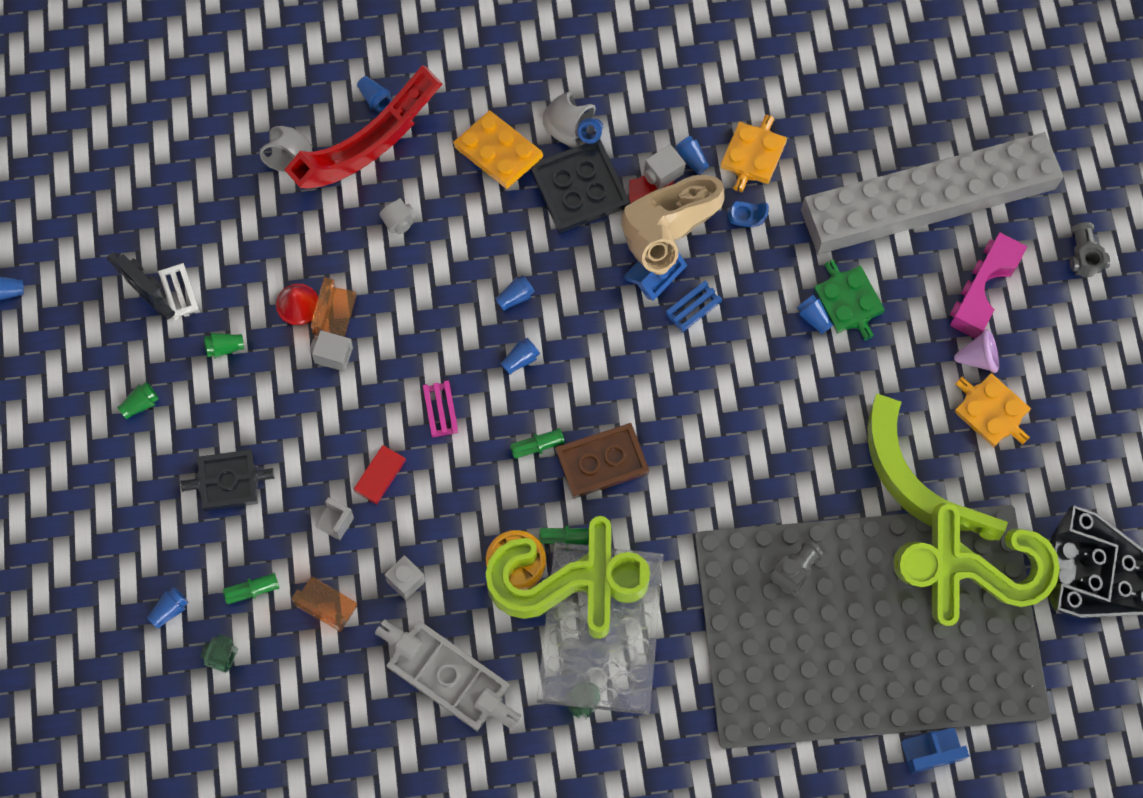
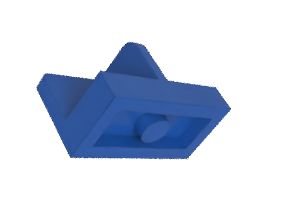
[901,728,970,774]

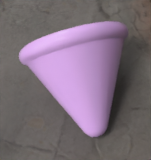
[954,329,999,373]

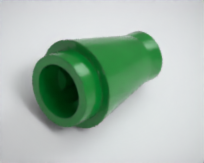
[204,333,244,359]
[117,382,159,419]

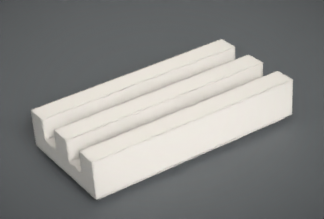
[158,263,200,320]

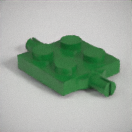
[814,260,885,341]

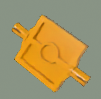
[721,115,787,192]
[954,373,1031,448]

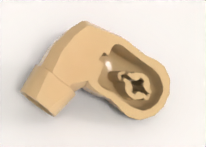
[621,175,725,275]

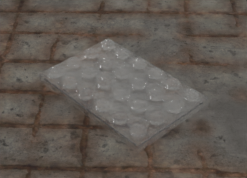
[537,542,664,715]

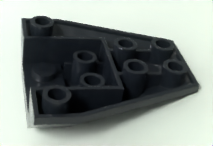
[1047,505,1143,618]

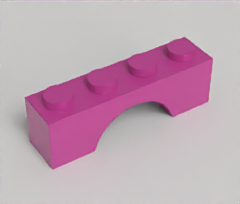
[950,233,1028,338]

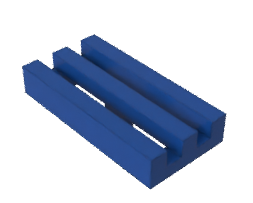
[665,281,722,333]

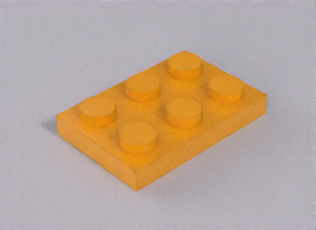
[453,110,543,189]

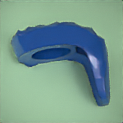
[727,201,769,227]

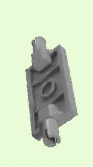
[375,619,522,732]

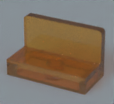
[311,278,357,337]
[291,577,358,632]

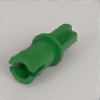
[510,428,565,459]
[539,525,589,547]
[223,572,280,604]

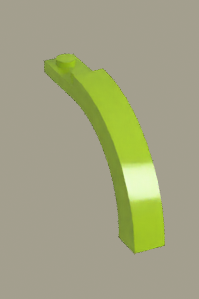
[867,393,1008,541]

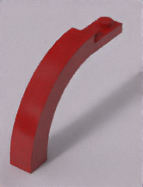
[284,65,443,188]

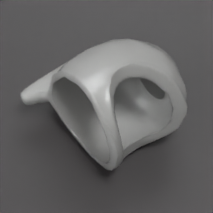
[543,91,596,148]
[260,126,312,172]

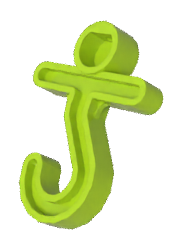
[893,503,1060,626]
[486,516,650,639]

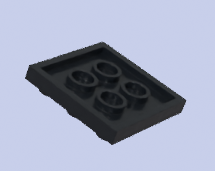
[530,139,630,234]

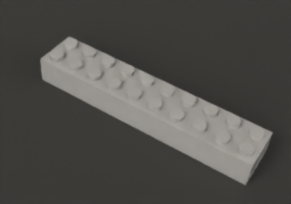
[801,132,1064,255]

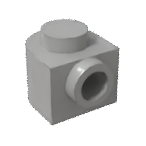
[379,198,417,234]

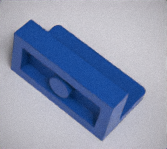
[624,252,687,301]

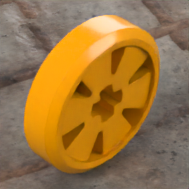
[486,530,546,590]

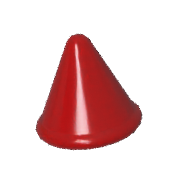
[276,283,320,325]

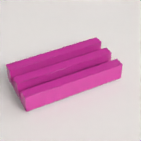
[423,381,458,438]

